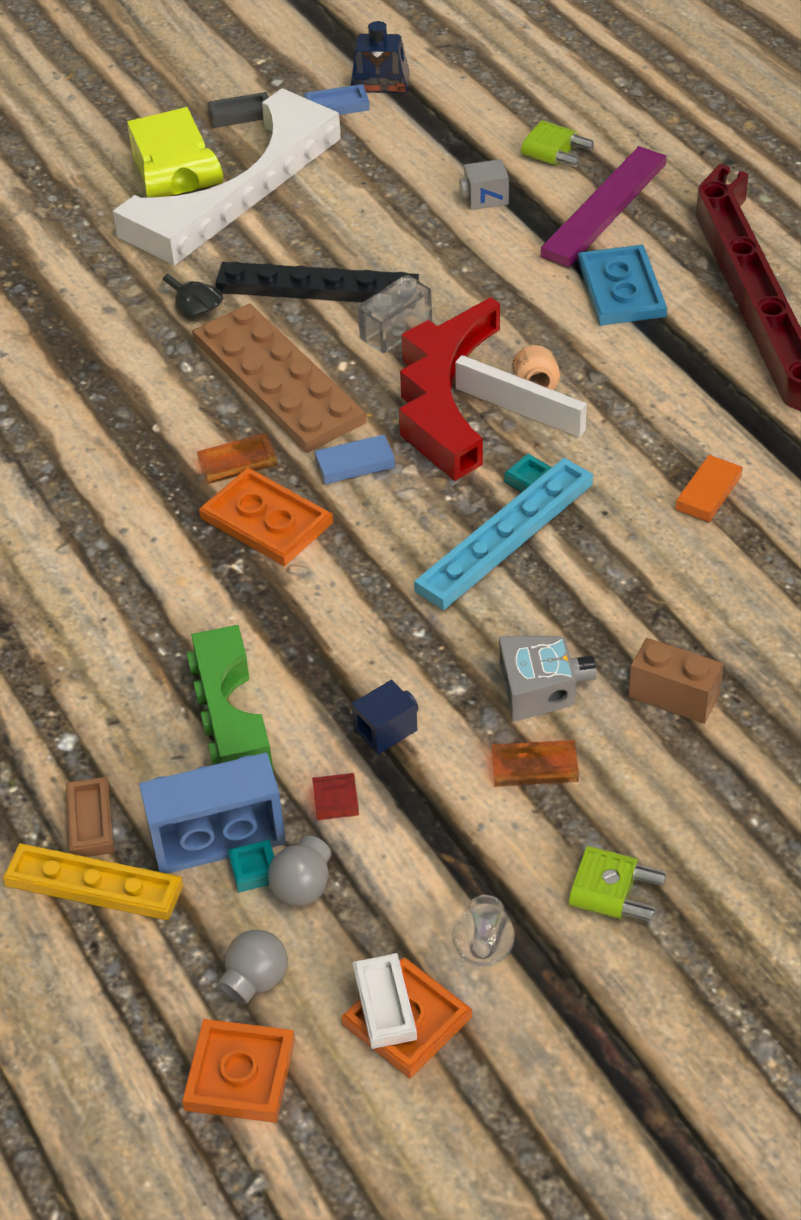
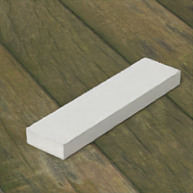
[455,355,587,438]

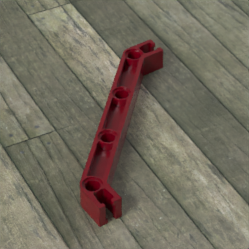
[696,164,801,411]

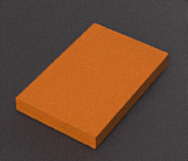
[199,467,333,566]

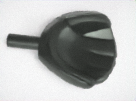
[163,273,223,321]

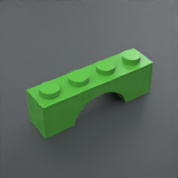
[186,625,273,770]

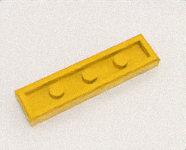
[3,843,183,921]

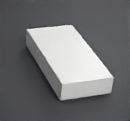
[353,953,417,1049]

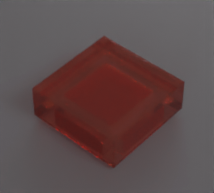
[312,773,359,820]

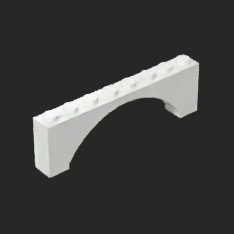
[113,88,341,266]

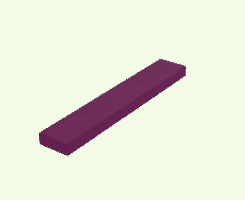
[541,146,667,267]

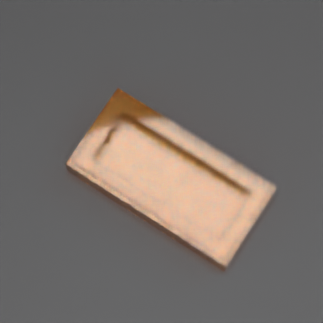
[197,433,278,484]
[491,740,579,787]

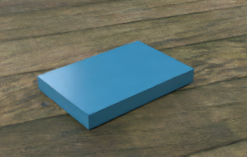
[578,245,667,326]

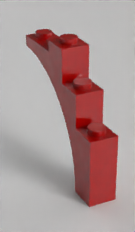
[399,297,500,481]

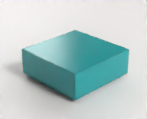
[504,453,552,492]
[227,839,275,893]

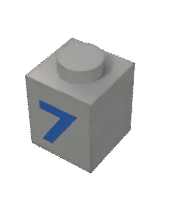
[459,159,509,210]

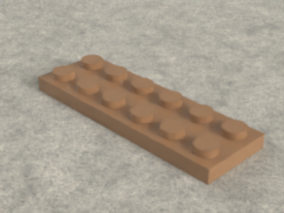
[192,303,367,453]

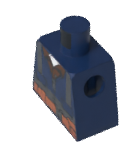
[351,21,410,93]

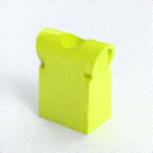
[127,107,223,198]

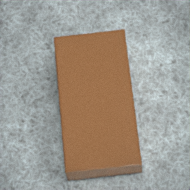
[66,777,115,857]

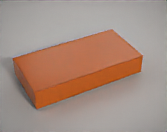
[675,455,743,523]

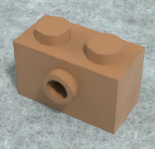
[628,637,724,724]

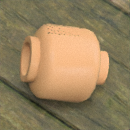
[511,345,560,390]

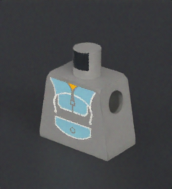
[499,636,596,722]

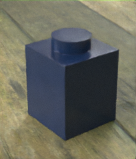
[352,679,419,754]

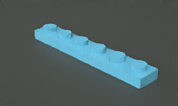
[414,458,593,611]

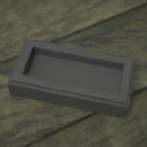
[207,92,269,128]

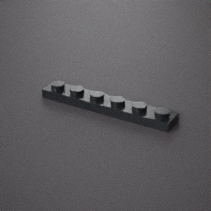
[215,261,420,306]

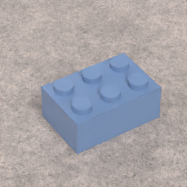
[139,752,286,874]

